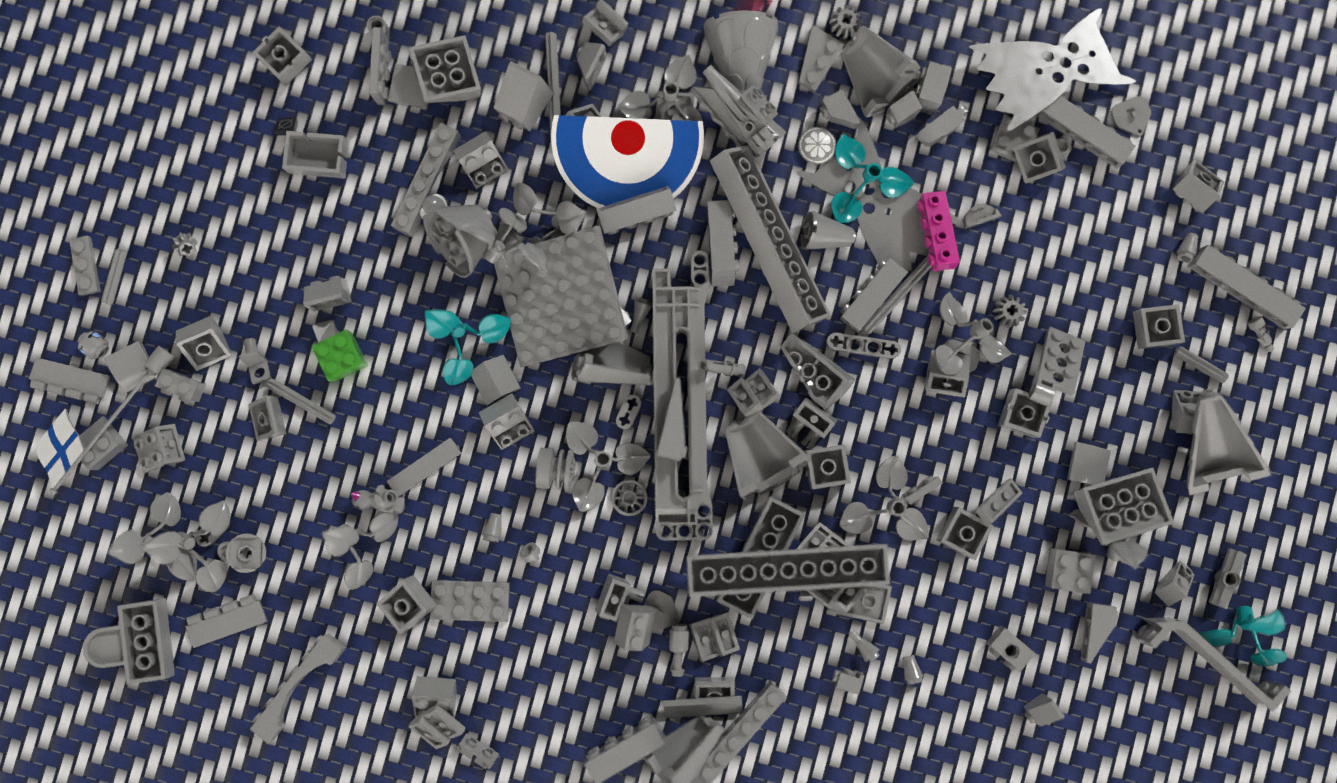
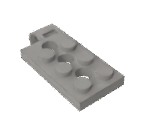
[367,16,391,105]
[1028,327,1085,406]

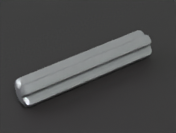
[101,249,127,305]
[1174,346,1229,383]

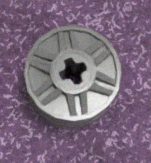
[536,447,576,491]

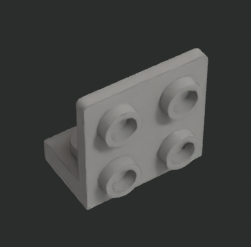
[133,424,185,473]

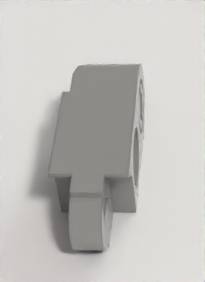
[916,105,969,147]

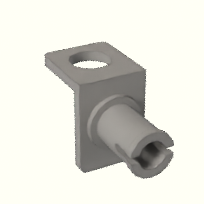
[239,338,271,384]

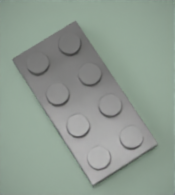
[430,580,510,622]

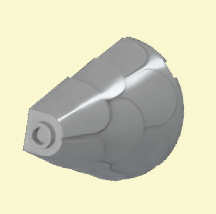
[704,10,778,91]
[1187,389,1271,495]

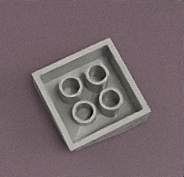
[409,35,481,103]

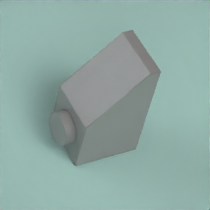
[820,89,860,129]
[886,91,922,128]
[1023,693,1065,726]

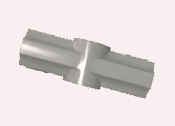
[1209,548,1247,609]

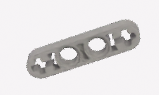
[826,333,901,359]

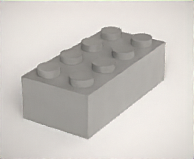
[584,716,666,783]

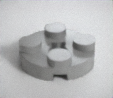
[225,533,266,573]

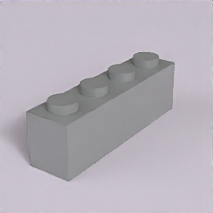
[596,186,677,235]
[840,257,908,333]

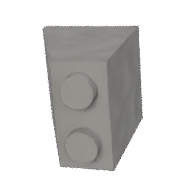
[494,61,554,131]

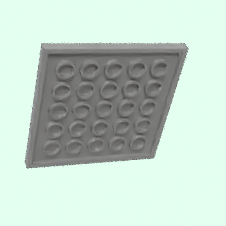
[494,226,629,368]

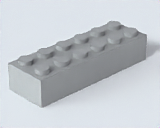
[716,496,806,619]

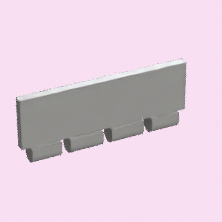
[29,357,111,404]
[185,594,267,648]

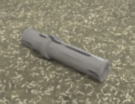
[698,359,746,376]

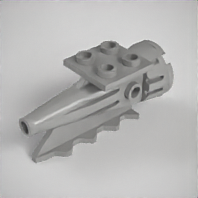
[690,65,786,158]

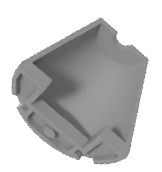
[841,26,921,117]
[571,342,653,386]
[725,411,809,499]
[643,716,725,783]

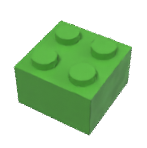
[311,329,368,382]

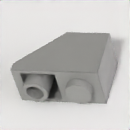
[1155,561,1194,606]

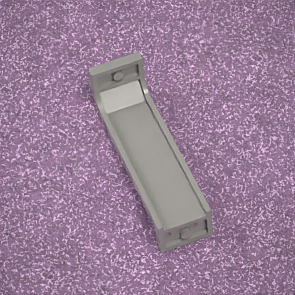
[1135,617,1291,712]

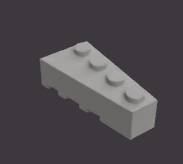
[707,200,739,287]

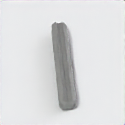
[267,379,336,424]

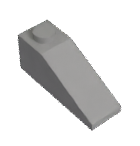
[1081,602,1118,663]

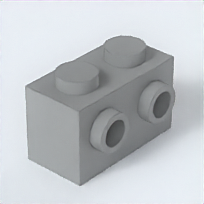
[155,368,206,403]

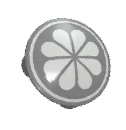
[798,127,836,165]

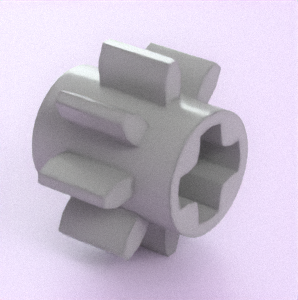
[172,232,198,256]

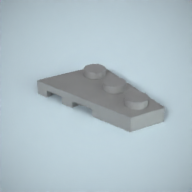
[799,25,844,93]

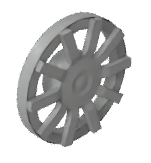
[611,480,647,516]

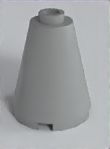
[801,211,856,249]

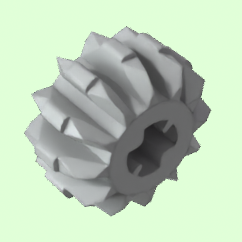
[829,5,862,39]
[993,295,1027,328]

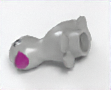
[351,485,405,514]

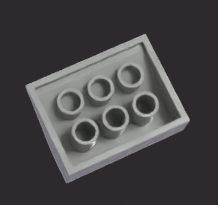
[1073,468,1174,545]

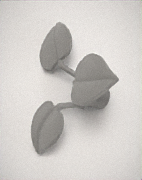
[618,55,702,121]
[513,182,586,244]
[461,208,546,273]
[934,292,1012,375]
[566,421,650,512]
[840,456,929,541]
[108,492,197,580]
[143,500,230,592]
[1069,509,1147,569]
[322,511,398,590]

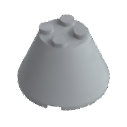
[423,204,498,278]

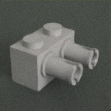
[786,397,837,450]
[595,574,645,621]

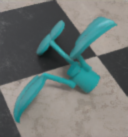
[831,134,914,224]
[425,310,511,385]
[1198,606,1287,667]

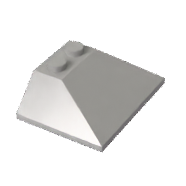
[797,522,868,613]

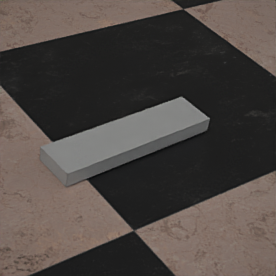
[387,438,462,497]
[664,696,743,718]

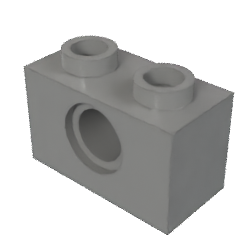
[986,626,1035,672]

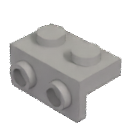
[582,0,628,46]

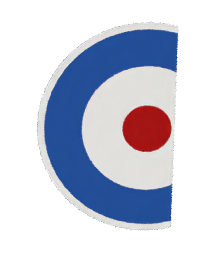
[551,115,704,208]

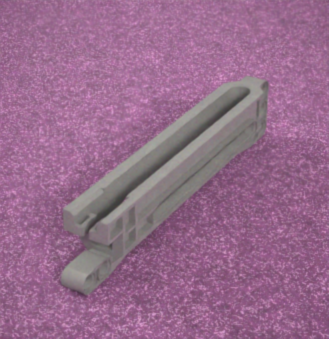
[652,251,713,540]

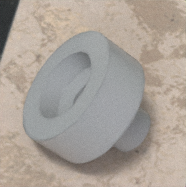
[520,542,540,563]

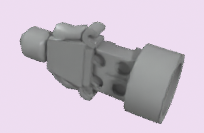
[1247,316,1274,352]

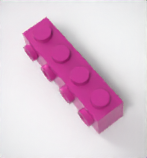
[917,191,960,271]

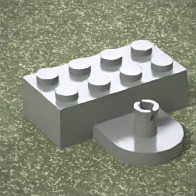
[83,598,175,685]

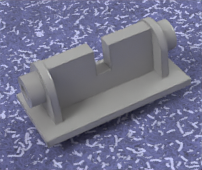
[457,733,499,770]

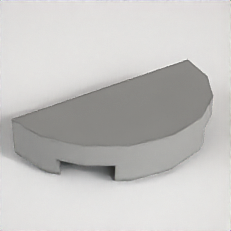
[963,203,1001,229]

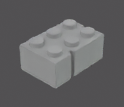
[282,131,349,179]

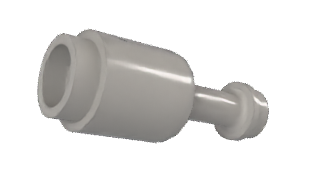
[669,623,689,677]

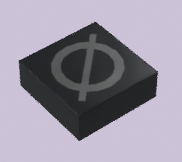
[275,117,298,136]

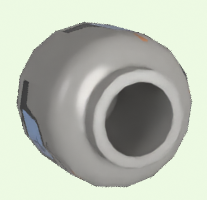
[78,331,109,359]

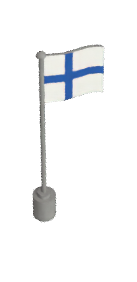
[35,345,175,494]

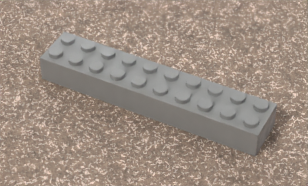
[710,145,831,333]
[687,544,890,597]

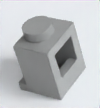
[832,668,864,695]

